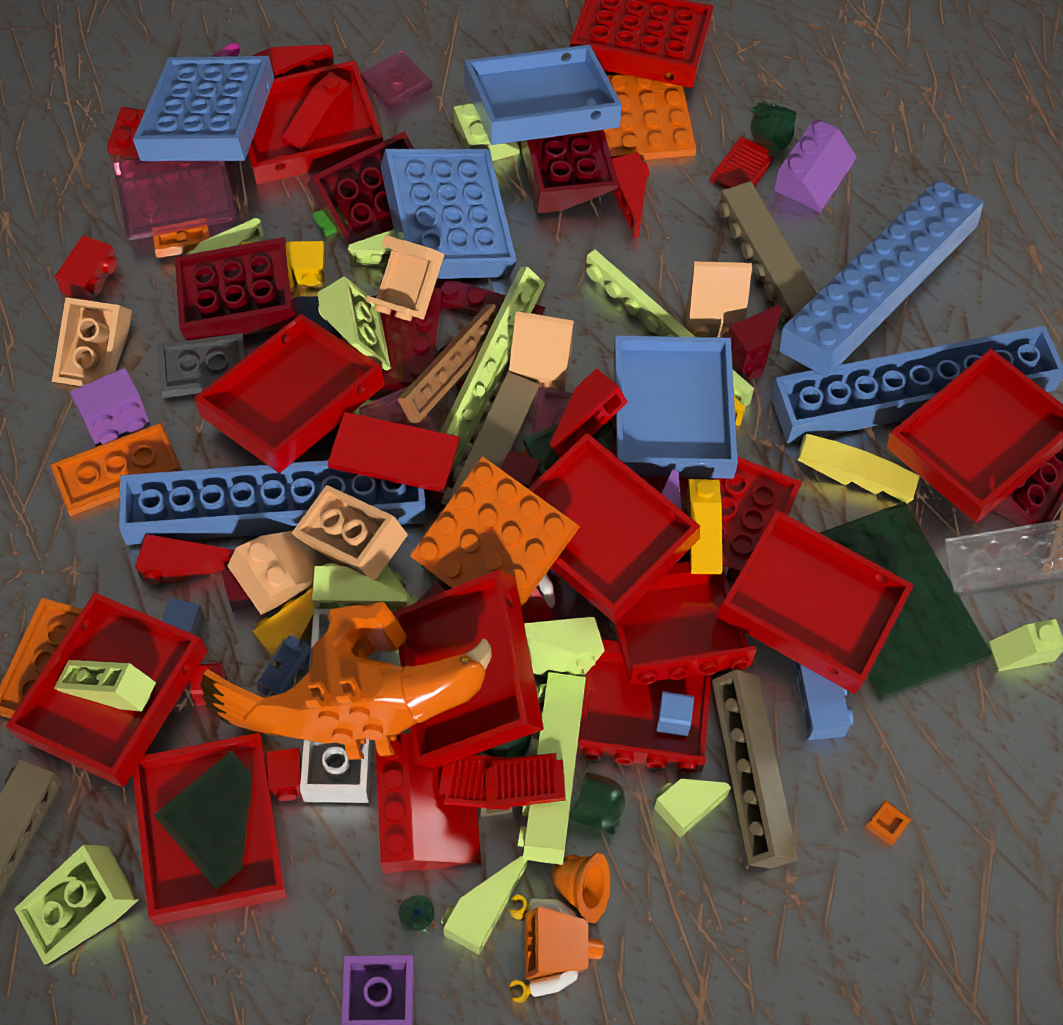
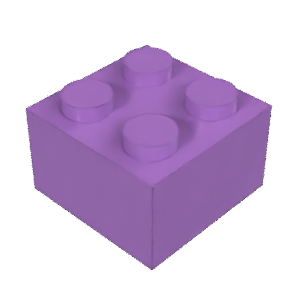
[70,368,150,447]
[341,955,415,1025]

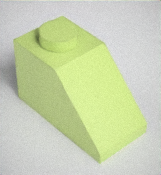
[987,619,1063,672]
[654,779,731,837]

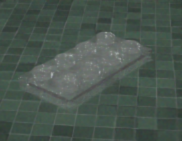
[945,520,1063,597]

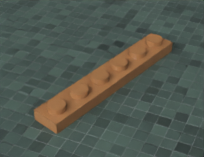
[397,303,498,423]

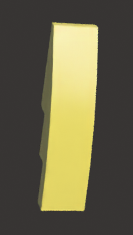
[797,434,919,504]

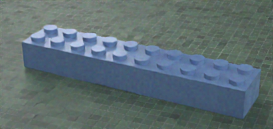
[779,179,984,378]
[770,326,1063,443]
[119,460,427,545]

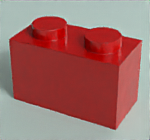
[55,235,117,301]

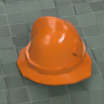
[551,852,610,923]

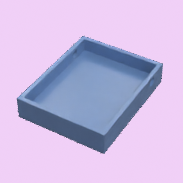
[464,45,622,145]
[133,56,274,161]
[380,149,517,279]
[613,336,738,479]

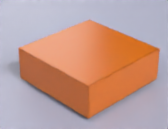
[865,799,912,846]

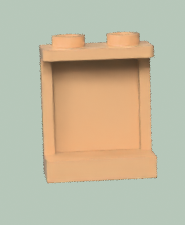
[365,235,445,322]

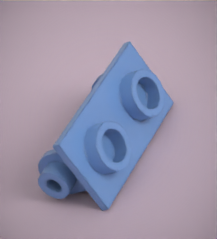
[257,634,311,696]

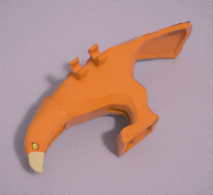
[200,601,492,760]

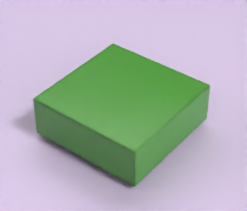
[312,206,348,237]

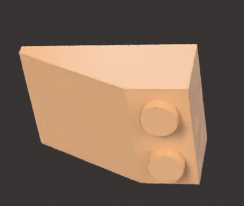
[685,261,752,338]
[52,297,132,386]
[509,311,574,396]
[292,485,408,580]
[227,530,328,615]

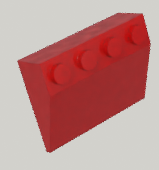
[375,733,481,873]

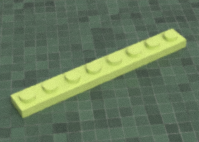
[586,249,754,407]
[440,266,545,472]

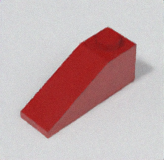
[252,44,334,78]
[281,71,353,152]
[612,152,650,238]
[549,368,628,459]
[135,534,234,585]

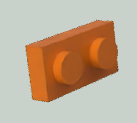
[153,222,210,258]

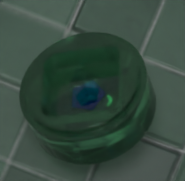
[399,895,434,930]

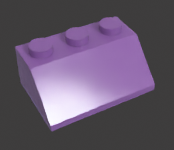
[774,118,857,213]

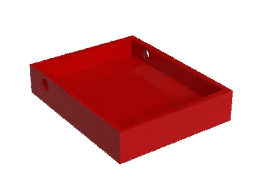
[569,0,714,88]
[247,60,383,185]
[194,314,385,473]
[887,349,1063,524]
[528,433,700,624]
[641,456,802,583]
[716,510,914,694]
[393,569,544,769]
[6,592,208,788]
[132,732,288,925]

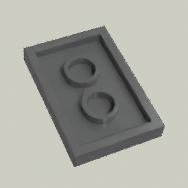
[157,333,246,398]

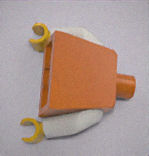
[509,894,604,1003]

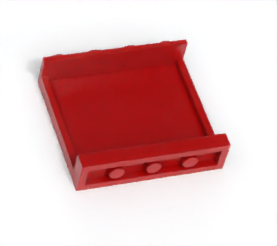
[613,556,757,685]
[577,639,712,774]

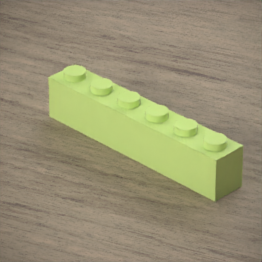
[518,672,586,865]

